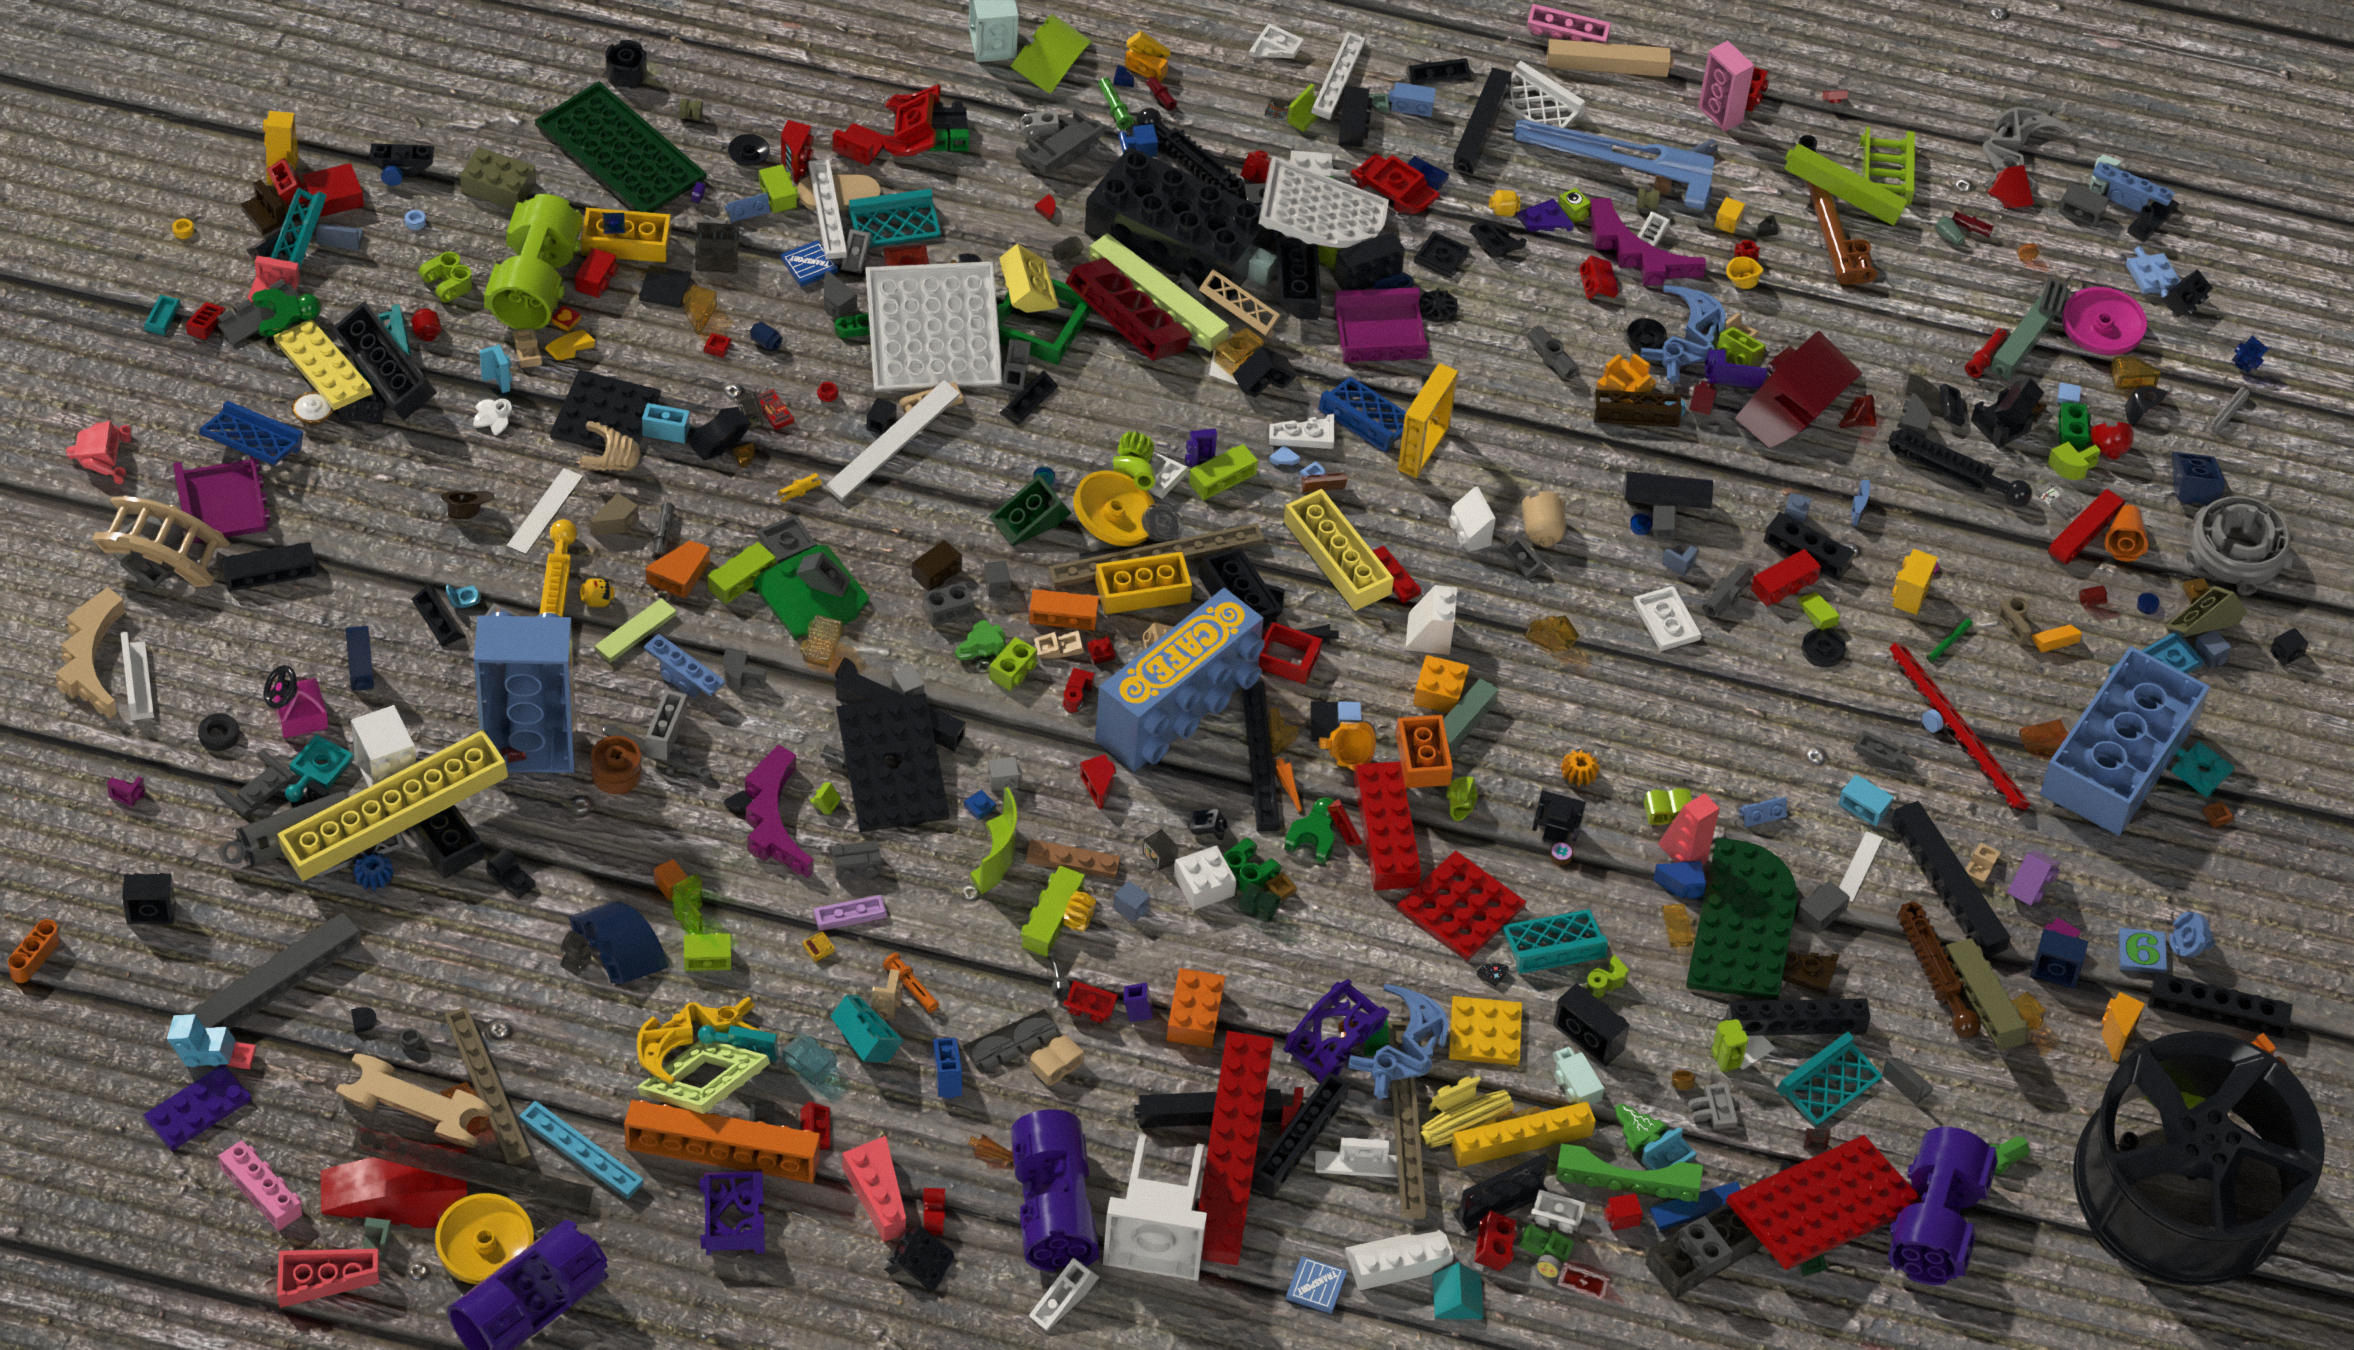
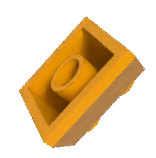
[2101,991,2145,1062]

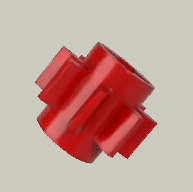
[1734,240,1760,262]

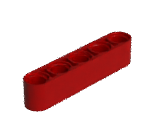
[2047,489,2126,565]

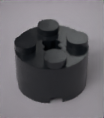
[605,40,647,89]

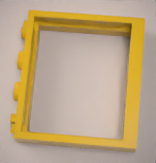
[1397,363,1458,478]

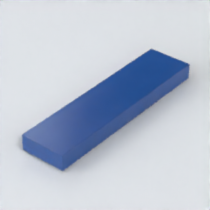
[1649,1181,1741,1231]

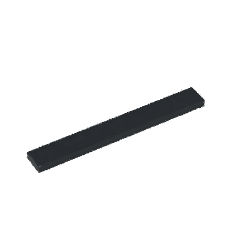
[1242,681,1280,831]

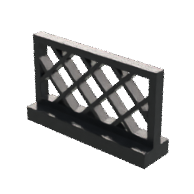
[1453,1153,1549,1233]

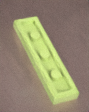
[595,598,676,663]

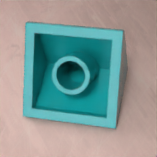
[1432,1262,1483,1319]

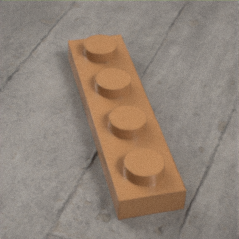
[1026,839,1120,880]

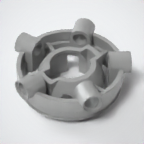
[2186,496,2295,596]

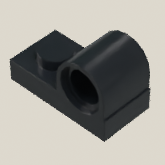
[486,848,536,900]

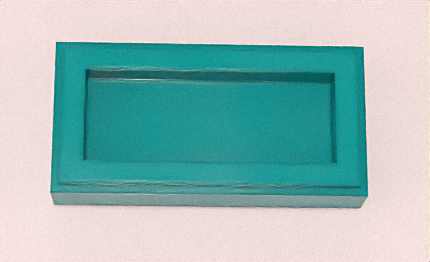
[144,295,181,335]

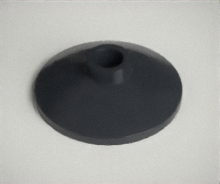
[728,134,770,166]

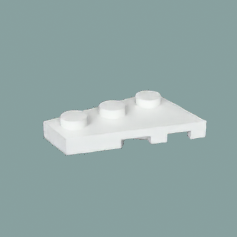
[1269,414,1334,449]

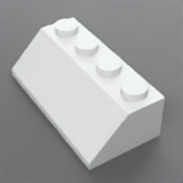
[1345,1228,1453,1290]

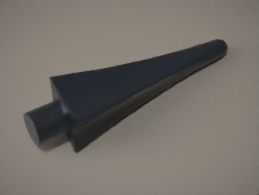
[1298,624,1339,645]

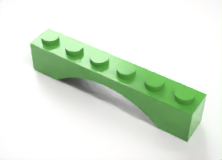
[1556,1143,1703,1202]

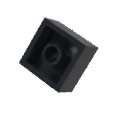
[122,873,176,924]

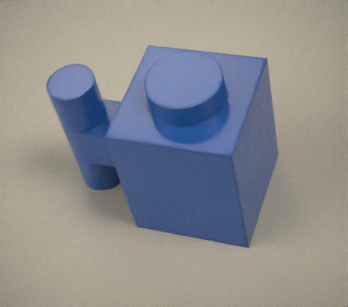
[1118,124,1158,157]

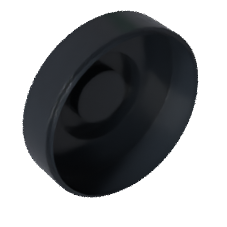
[1626,318,1667,353]

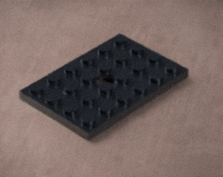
[836,693,950,833]

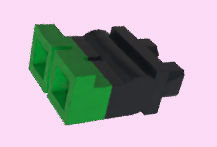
[929,101,969,151]

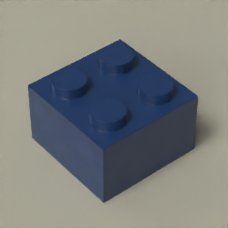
[2030,929,2089,989]

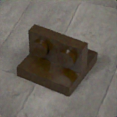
[240,179,299,235]

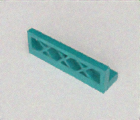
[271,188,327,268]

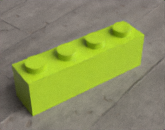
[1020,865,1085,957]

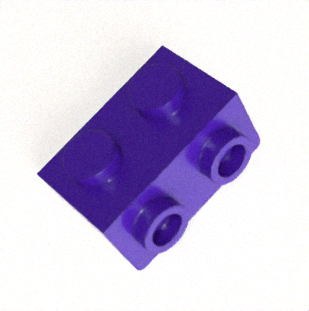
[1185,428,1217,470]

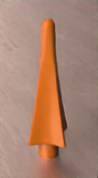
[1274,758,1302,813]

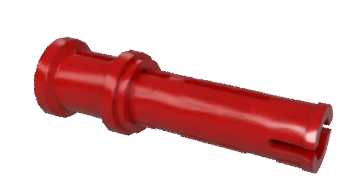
[1965,328,2008,378]

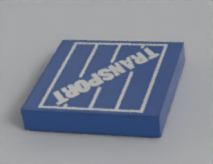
[781,240,838,287]

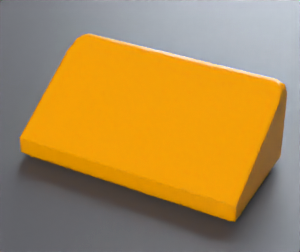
[2031,624,2082,653]

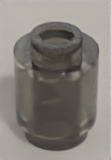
[1052,236,1084,264]

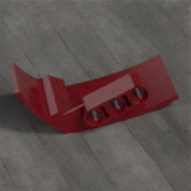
[1735,330,1862,448]

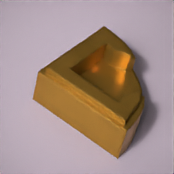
[733,442,755,469]

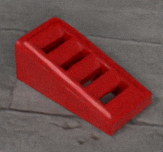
[186,302,226,340]

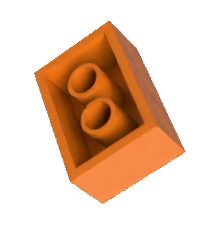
[1395,715,1453,788]
[1166,968,1225,1049]

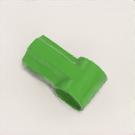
[1989,1136,2031,1175]

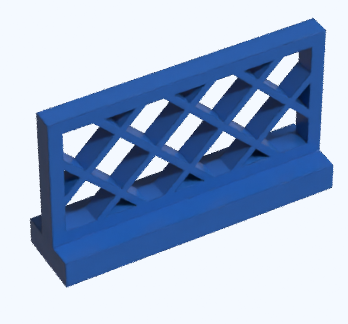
[1318,376,1406,453]
[199,401,303,465]

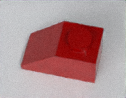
[1079,754,1116,810]

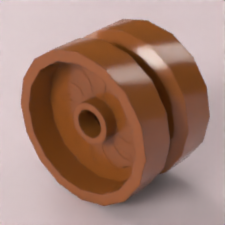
[591,735,642,795]

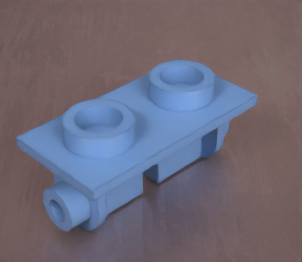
[725,193,770,223]
[1739,797,1787,827]

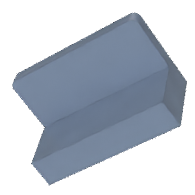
[315,223,363,250]

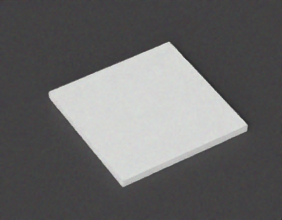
[865,261,1003,392]

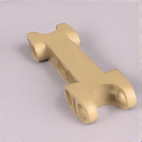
[335,1054,494,1148]

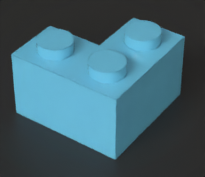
[167,1014,236,1067]

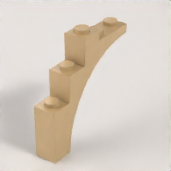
[55,587,125,719]

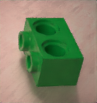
[2057,403,2091,451]

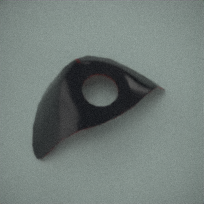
[2125,386,2170,427]

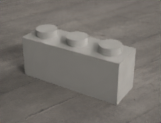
[645,690,687,761]

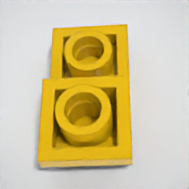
[545,329,596,361]

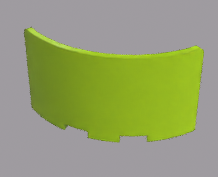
[1010,14,1092,94]
[970,787,1017,894]

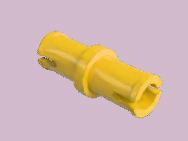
[777,473,821,503]

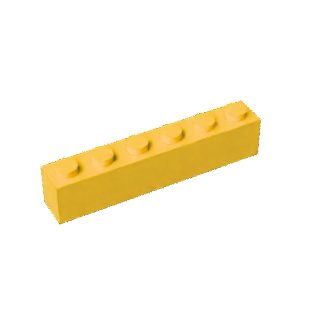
[1451,1101,1596,1167]

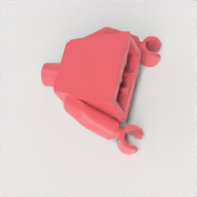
[66,420,131,484]

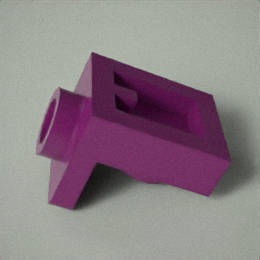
[107,776,146,807]

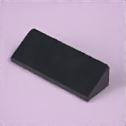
[1406,58,1471,85]
[999,370,1058,425]
[411,585,465,646]

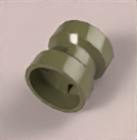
[679,98,703,121]
[1636,188,1660,211]

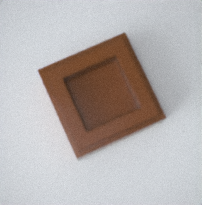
[2202,801,2234,828]

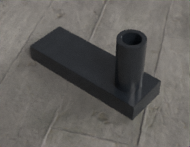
[2127,199,2179,242]

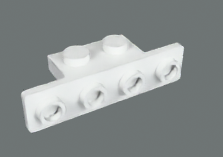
[1315,1138,1398,1178]

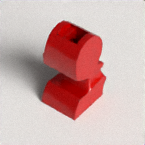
[923,1188,945,1236]

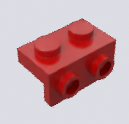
[1240,150,1272,184]
[1579,255,1619,299]
[1063,981,1119,1024]

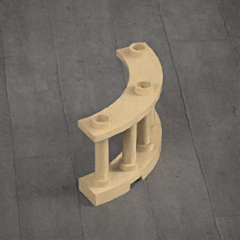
[92,496,231,588]

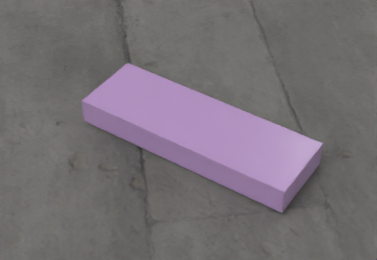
[813,895,887,931]

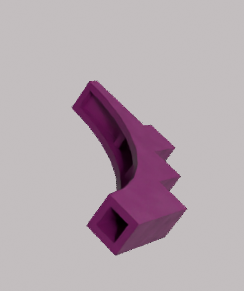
[1589,198,1706,286]
[745,744,814,878]

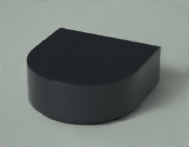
[351,1007,377,1033]

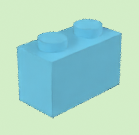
[642,403,690,444]
[1838,774,1894,827]

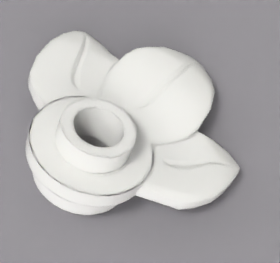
[473,399,512,436]

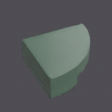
[1369,94,1390,114]

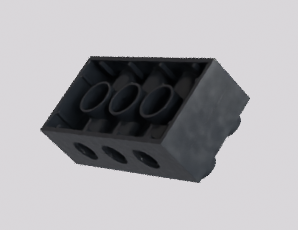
[1084,147,1273,300]

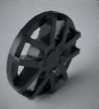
[1419,288,1458,322]

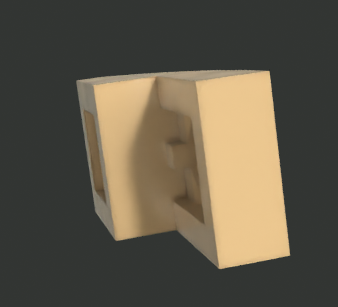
[512,328,542,368]
[1034,630,1085,659]
[1965,843,2001,889]

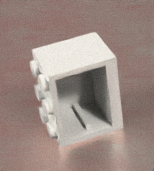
[351,705,416,788]

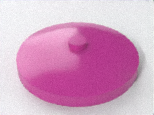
[2062,287,2147,355]

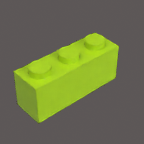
[1189,444,1258,501]
[708,542,776,605]

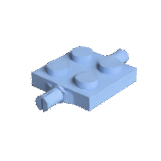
[2125,246,2180,298]

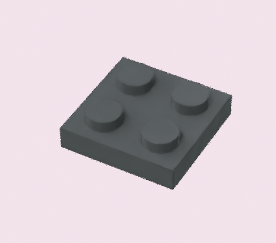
[757,514,817,564]

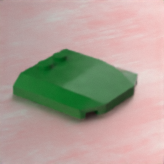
[753,545,869,639]

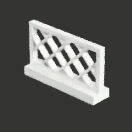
[1502,61,1585,128]

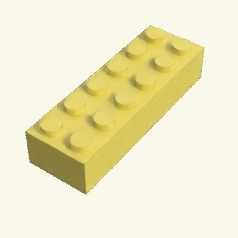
[1283,489,1394,611]

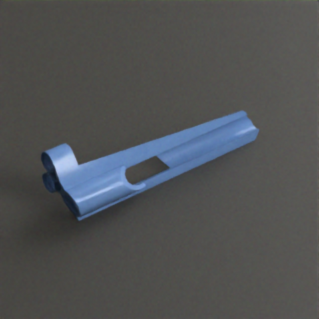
[1513,119,1714,210]

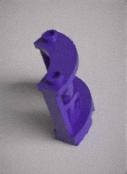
[1283,979,1390,1083]
[699,1169,765,1255]

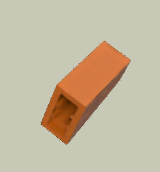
[646,540,710,599]

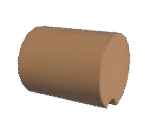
[1654,175,1672,194]

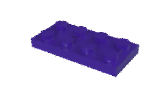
[143,1064,251,1151]

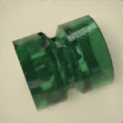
[1238,882,1281,923]

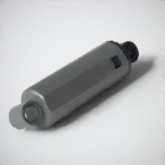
[218,791,349,868]

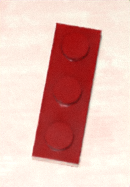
[1373,545,1422,603]

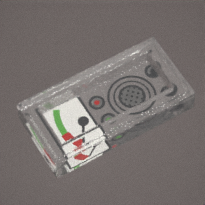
[2036,480,2083,521]

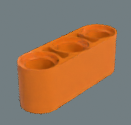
[8,919,60,983]

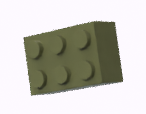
[460,147,536,210]

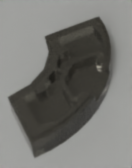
[1905,373,1944,418]

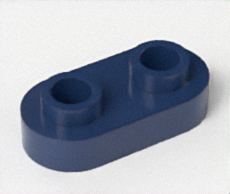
[1374,273,1414,289]

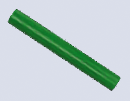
[1927,618,1973,663]

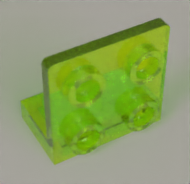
[672,873,703,935]

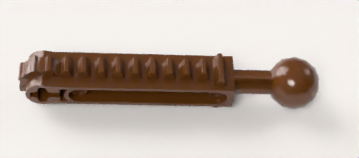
[1897,902,1981,1039]

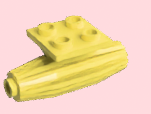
[1419,1076,1514,1148]

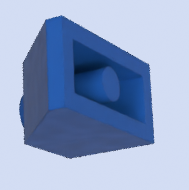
[1654,861,1706,898]

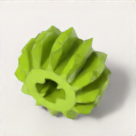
[1117,431,1155,462]

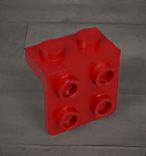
[832,123,884,166]

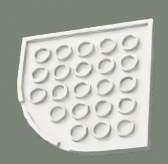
[1258,156,1389,248]

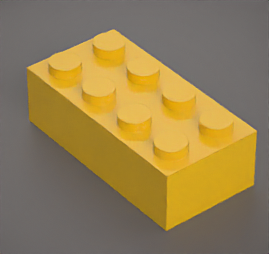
[581,207,671,263]
[1095,552,1192,615]

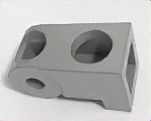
[1020,109,1060,138]

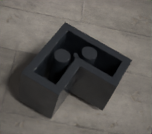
[1232,346,1297,398]

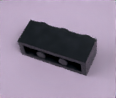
[1338,86,1373,147]

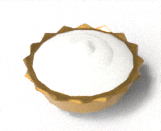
[291,391,333,426]

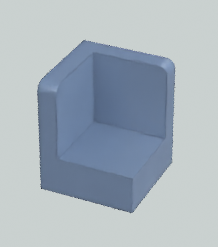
[1662,545,1698,576]

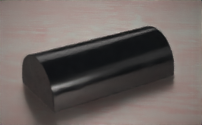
[1622,471,1713,509]

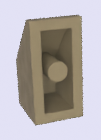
[590,493,639,536]

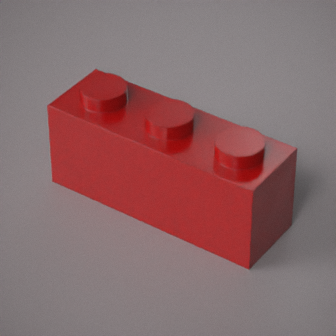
[1751,549,1821,607]

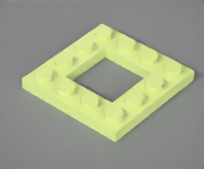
[637,1040,770,1114]

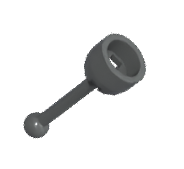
[1048,949,1071,999]

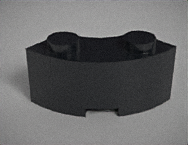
[689,407,752,461]

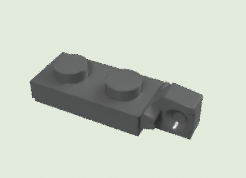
[1853,731,1916,774]

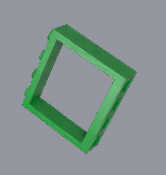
[997,278,1093,365]

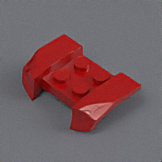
[881,84,941,156]
[1350,153,1440,214]

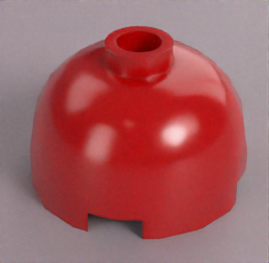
[2091,422,2134,459]

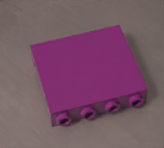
[1334,287,1429,362]
[173,455,271,543]

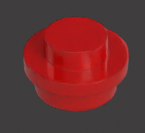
[817,382,839,402]

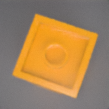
[1596,354,1657,403]

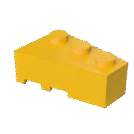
[263,111,299,185]

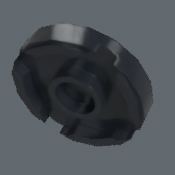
[1801,628,1846,667]

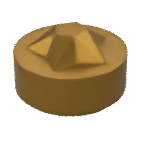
[1671,1070,1695,1090]

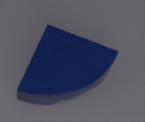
[1113,65,1134,88]

